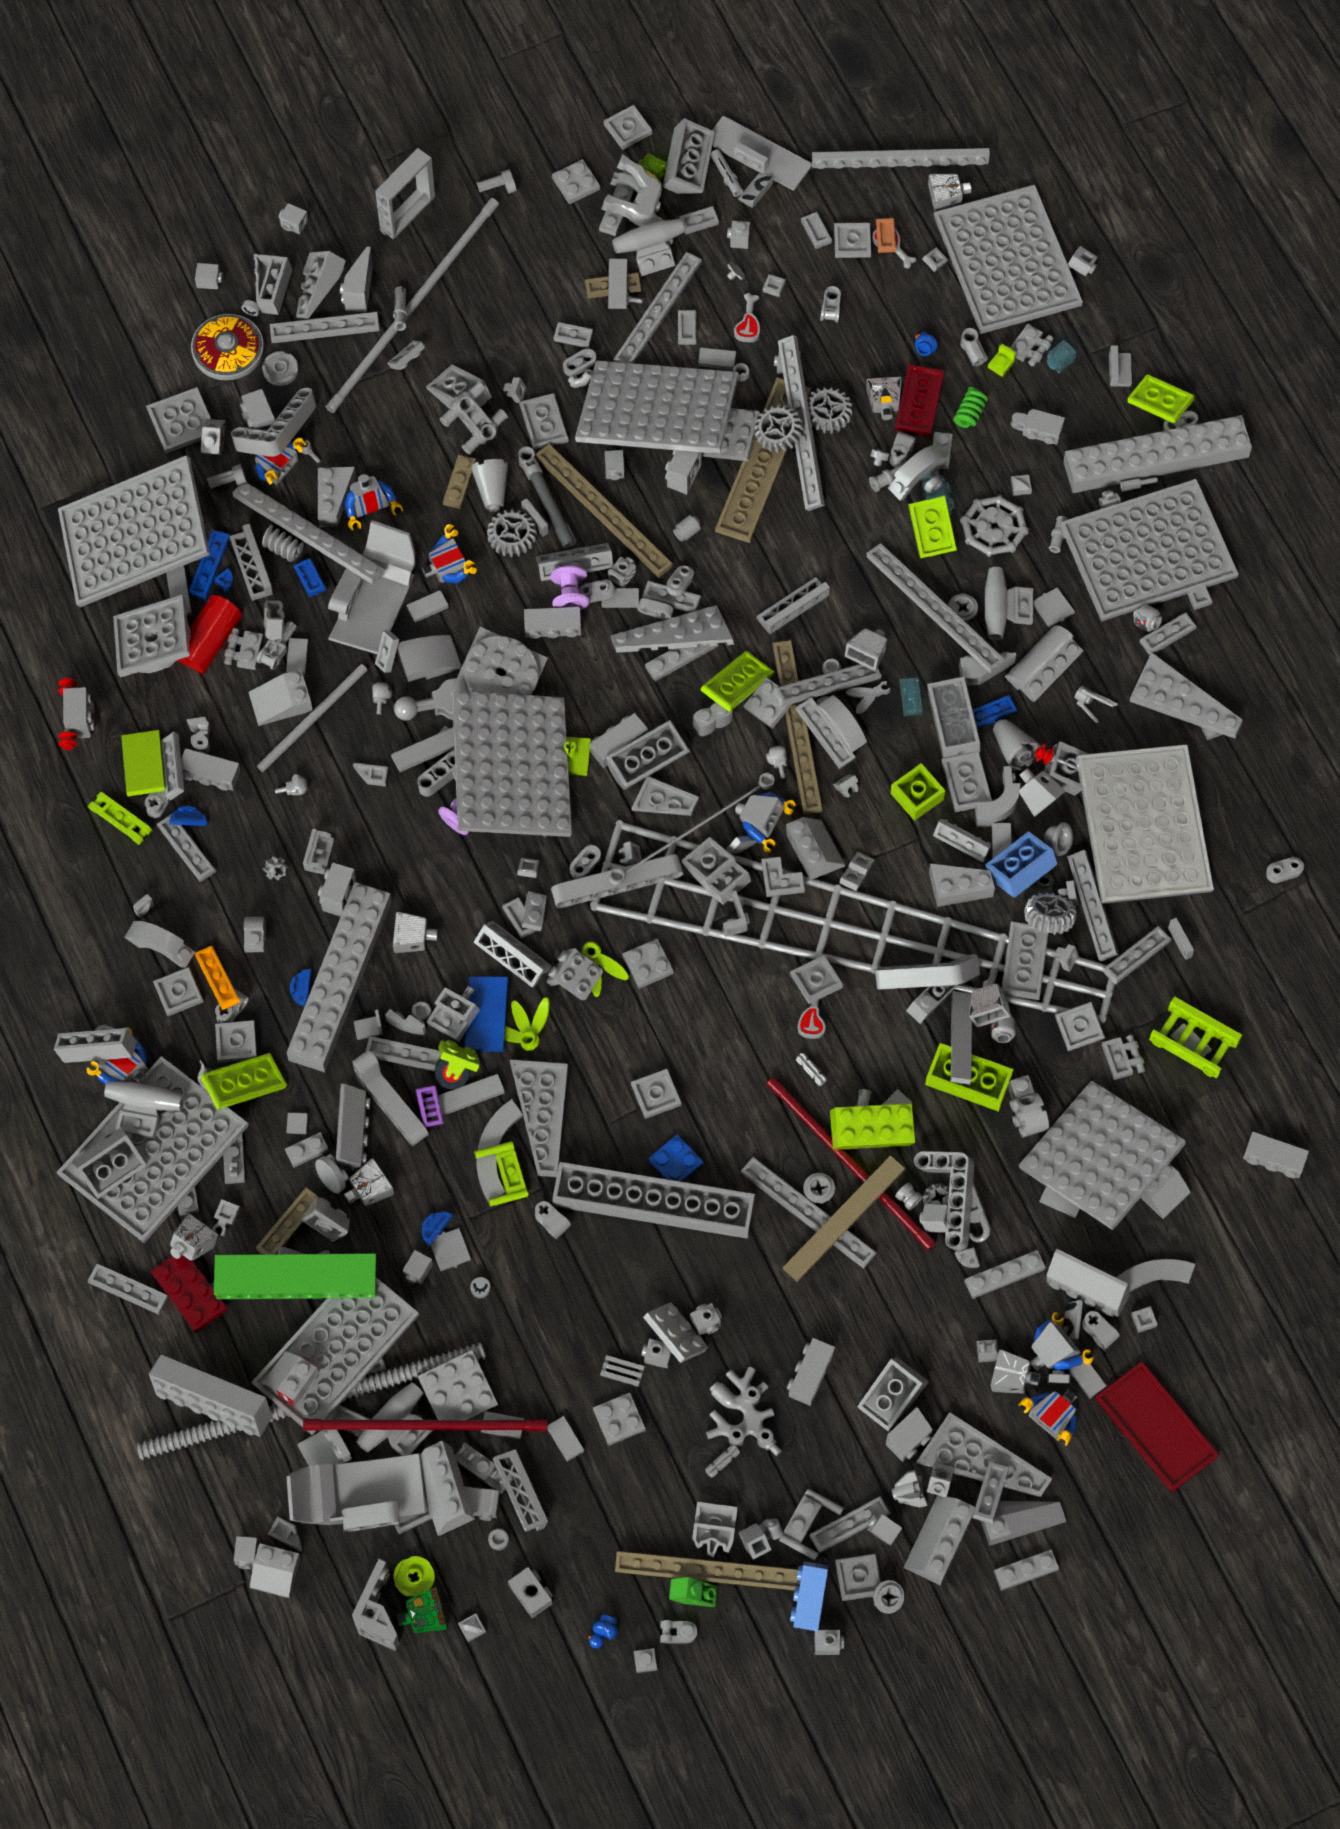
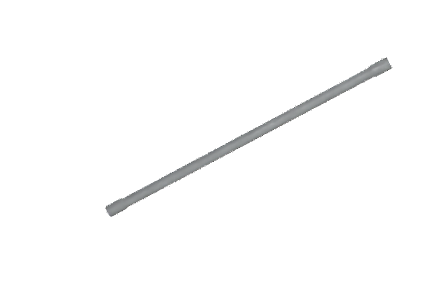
[325,198,499,413]

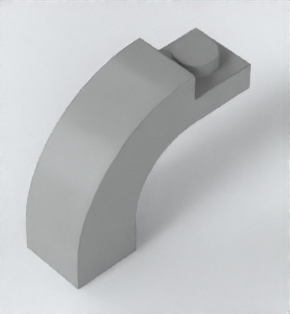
[888,444,949,500]
[816,695,867,752]
[975,766,1020,827]
[125,921,195,968]

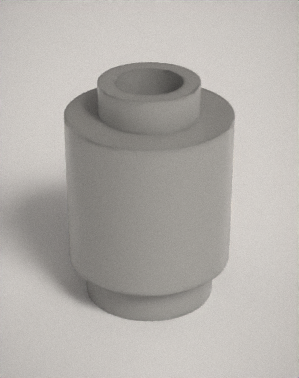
[673,515,701,542]

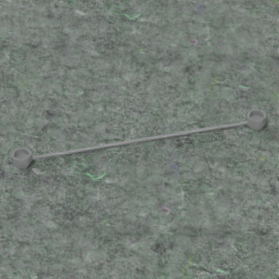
[609,773,775,886]

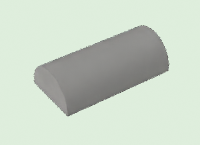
[606,720,690,790]

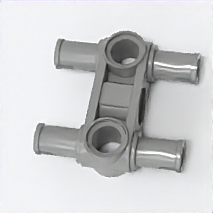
[440,381,508,454]

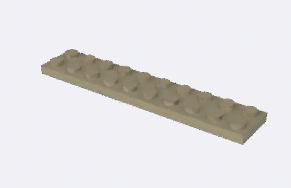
[715,377,811,543]

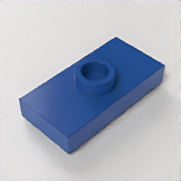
[293,558,326,598]

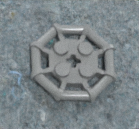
[960,495,1029,557]

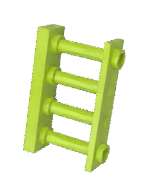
[1149,996,1242,1079]

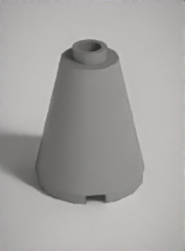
[471,459,508,512]
[993,719,1040,770]

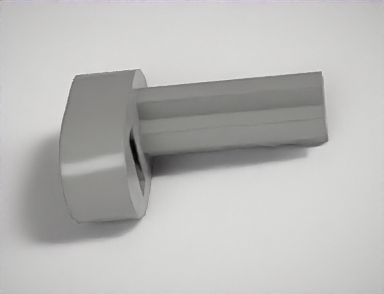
[477,169,517,194]
[207,464,247,489]

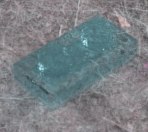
[899,678,923,716]

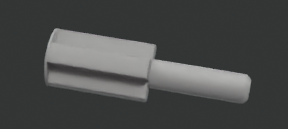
[1120,477,1158,492]

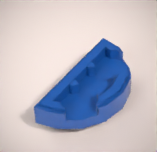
[169,806,207,826]
[290,969,312,1006]
[422,1211,453,1247]

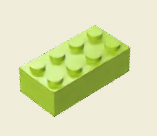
[925,1043,1014,1112]
[830,1104,915,1150]

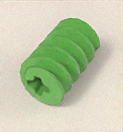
[954,387,988,428]

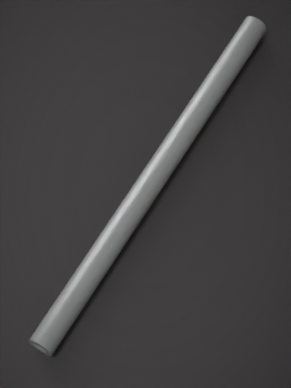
[257,664,367,772]

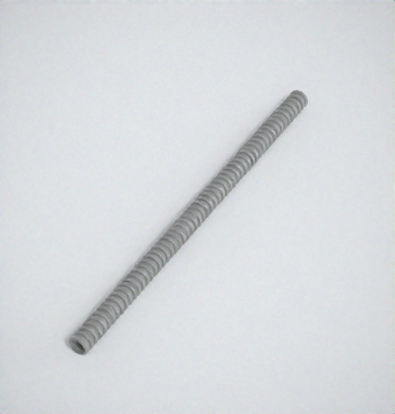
[136,1342,486,1460]

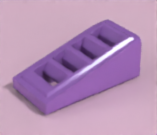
[416,1085,444,1128]

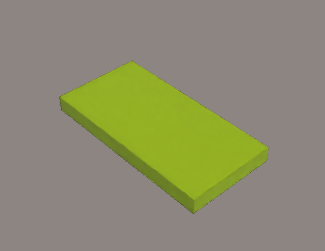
[701,651,775,712]
[121,730,165,796]
[200,1053,287,1110]

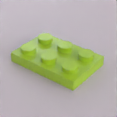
[1128,374,1194,424]
[908,496,957,558]

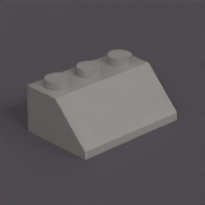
[786,817,845,880]
[72,1129,147,1199]

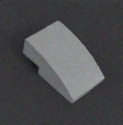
[397,635,462,682]
[681,837,751,905]

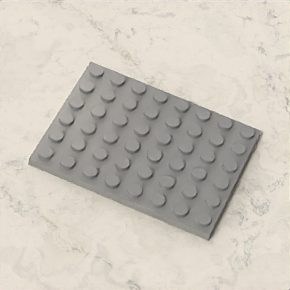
[934,185,1083,334]
[575,361,739,454]
[58,455,210,607]
[1060,479,1239,622]
[452,691,572,837]
[1076,745,1214,904]
[56,1056,249,1243]

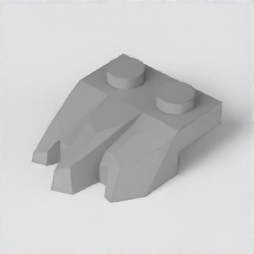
[692,1502,738,1558]

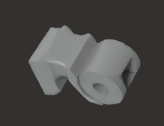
[187,717,211,754]

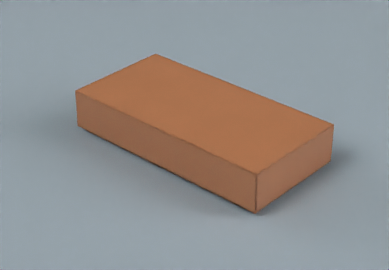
[876,218,896,253]

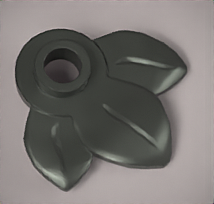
[1024,872,1054,902]

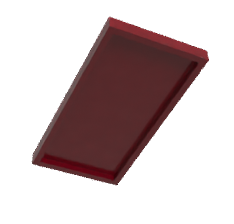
[1095,1362,1219,1493]

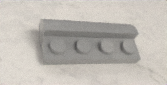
[1005,626,1083,702]

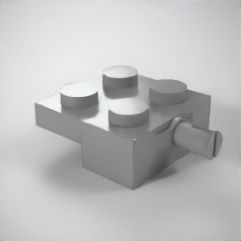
[426,986,480,1042]

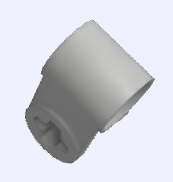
[820,286,841,323]
[890,432,916,468]
[145,791,171,818]
[215,989,249,1024]
[535,1201,571,1239]
[1082,1311,1120,1350]

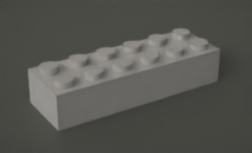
[149,1355,272,1437]

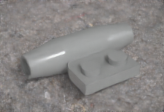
[612,219,685,276]
[985,567,1033,640]
[104,1082,184,1138]
[356,1382,433,1456]

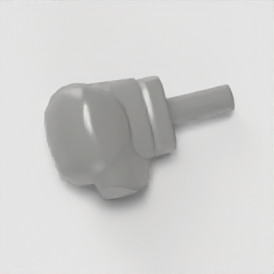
[372,682,392,715]
[766,746,787,779]
[275,774,308,795]

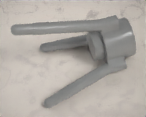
[1075,686,1118,723]

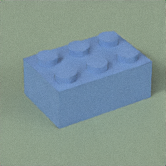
[985,831,1057,898]
[790,1561,828,1631]

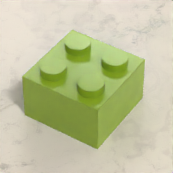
[891,763,945,821]

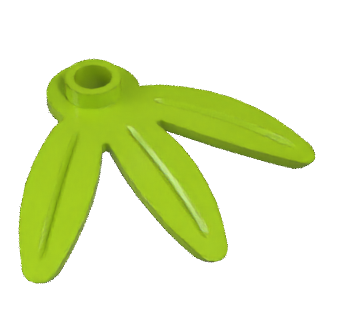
[563,942,629,997]
[505,997,550,1051]

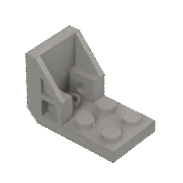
[352,1559,400,1651]

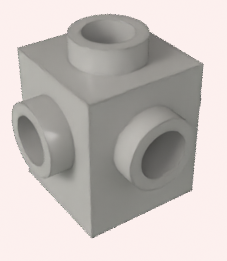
[690,1303,722,1336]

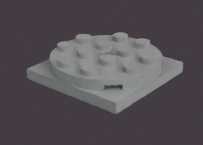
[113,595,191,677]
[451,627,548,695]

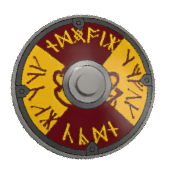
[191,314,264,380]

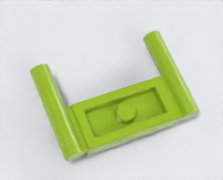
[474,1141,528,1207]

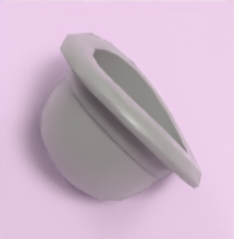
[1044,822,1074,856]

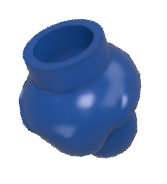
[915,332,938,356]
[588,1615,618,1649]

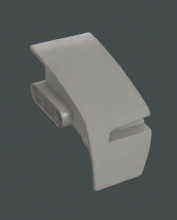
[328,520,416,654]
[286,1454,427,1531]

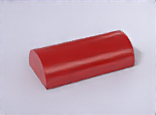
[177,595,242,674]

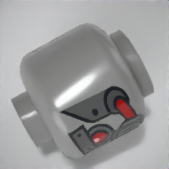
[1133,604,1162,632]
[990,1016,1016,1043]

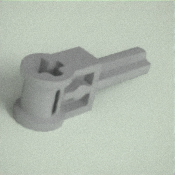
[257,622,297,670]

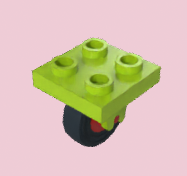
[434,1040,479,1089]

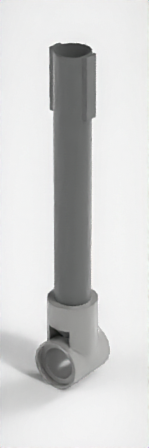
[518,447,577,548]

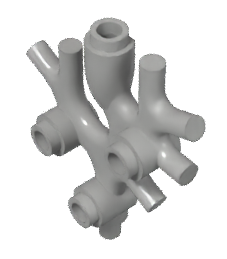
[706,1367,782,1456]

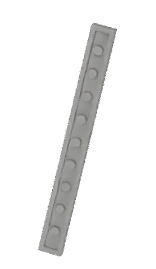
[812,148,990,169]
[778,335,825,511]
[233,483,385,585]
[867,543,1005,674]

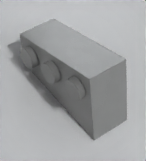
[254,254,293,315]
[318,467,356,527]
[929,864,995,907]

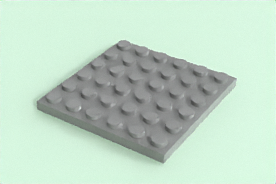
[1019,1080,1186,1230]

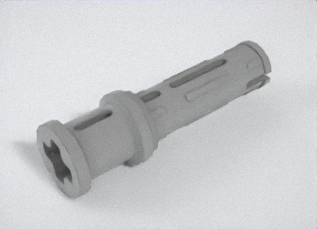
[869,463,905,492]

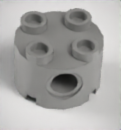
[1010,1093,1049,1138]

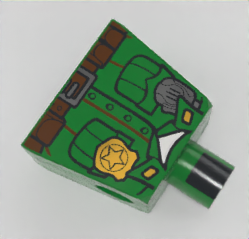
[396,1588,447,1633]

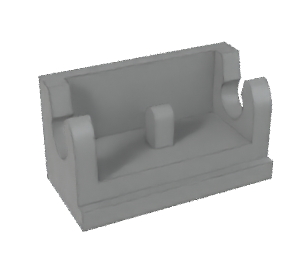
[303,829,334,875]

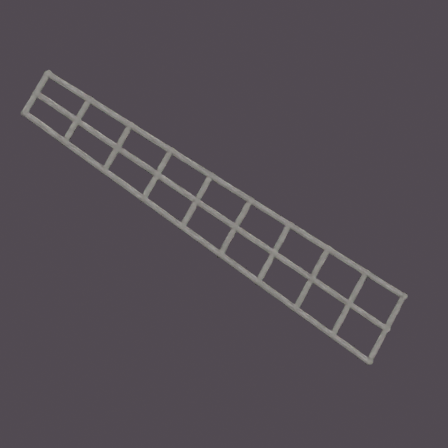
[590,820,1115,1025]

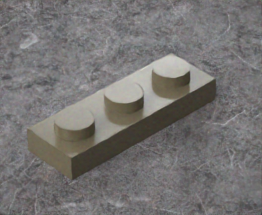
[585,273,641,299]
[443,455,476,509]

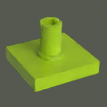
[564,737,591,776]

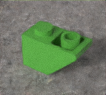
[669,1577,717,1607]

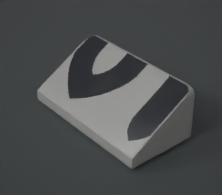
[738,174,773,208]
[1063,1300,1083,1344]

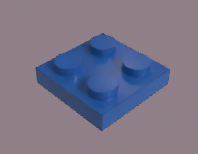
[648,1134,703,1182]

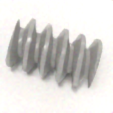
[262,525,304,562]

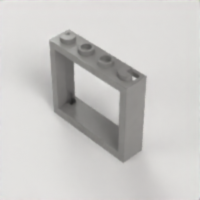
[375,148,435,239]

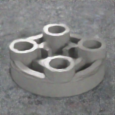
[315,1154,348,1193]

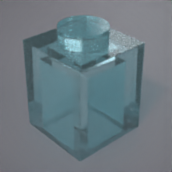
[1047,340,1076,373]

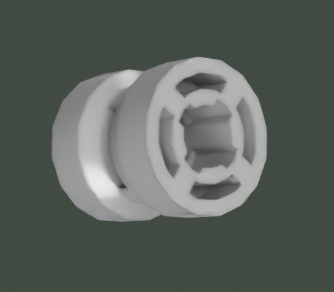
[895,1183,923,1210]

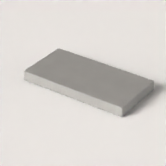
[1001,921,1048,1000]

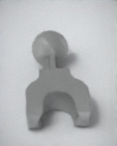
[394,678,457,721]

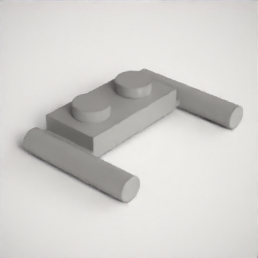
[779,1488,844,1560]

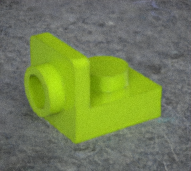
[988,344,1016,377]

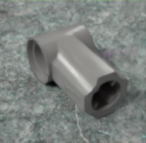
[960,328,988,366]

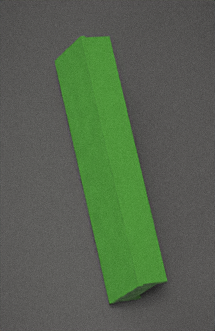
[214,1254,376,1299]

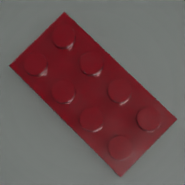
[895,364,944,437]
[150,1255,228,1333]

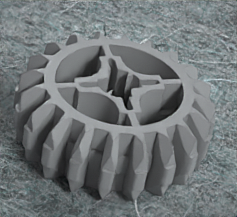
[807,386,852,434]
[754,404,803,453]
[487,509,537,558]
[1024,892,1076,935]

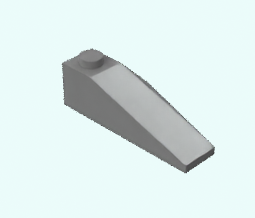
[296,251,346,319]
[980,1501,1066,1546]

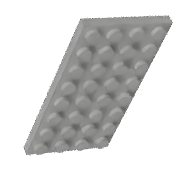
[251,1278,419,1435]

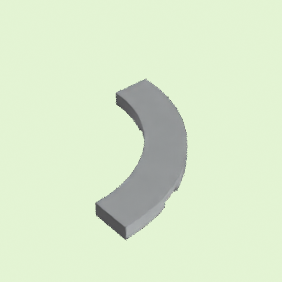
[477,1099,523,1203]
[1094,1259,1195,1317]

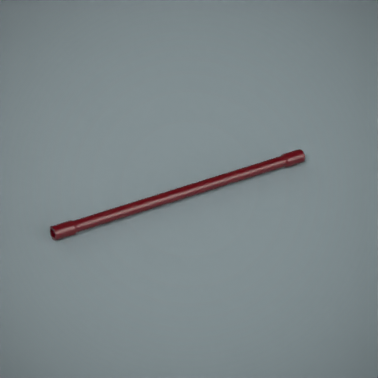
[766,1077,936,1251]
[303,1418,547,1431]

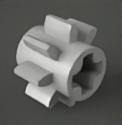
[1099,490,1121,509]
[263,855,288,880]

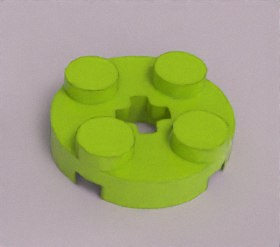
[394,1556,435,1598]

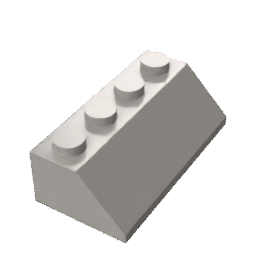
[662,118,715,194]
[336,1084,370,1171]
[1046,1249,1129,1317]
[420,1441,475,1536]
[903,1495,975,1586]

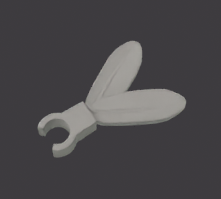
[846,681,890,715]

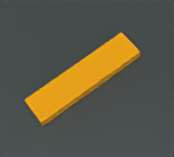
[194,946,240,1010]

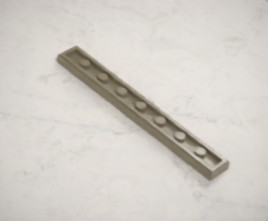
[783,1156,905,1282]

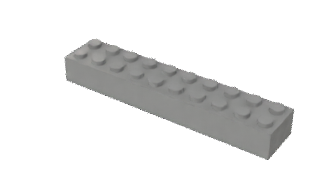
[1063,415,1252,493]
[287,882,392,1072]
[552,1162,755,1239]

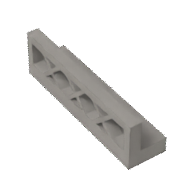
[229,524,273,601]
[536,543,614,581]
[756,577,830,635]
[474,921,551,988]
[493,1449,548,1532]

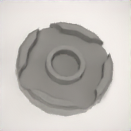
[262,351,299,386]

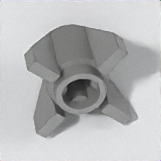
[892,1470,927,1508]

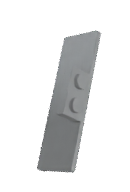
[712,116,812,191]

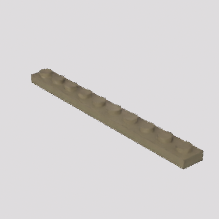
[535,444,672,578]
[772,640,822,815]
[615,1551,801,1590]

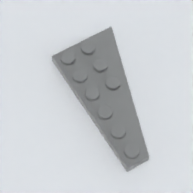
[611,605,734,653]
[1130,652,1242,738]
[510,1060,568,1177]
[917,1412,1052,1497]

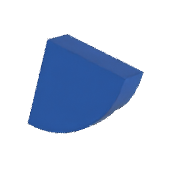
[214,568,233,594]

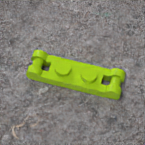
[88,792,152,845]

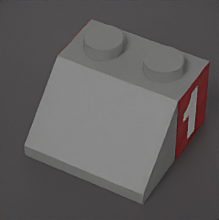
[262,1351,319,1407]

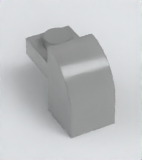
[244,916,266,952]

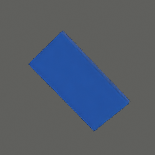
[465,977,509,1052]

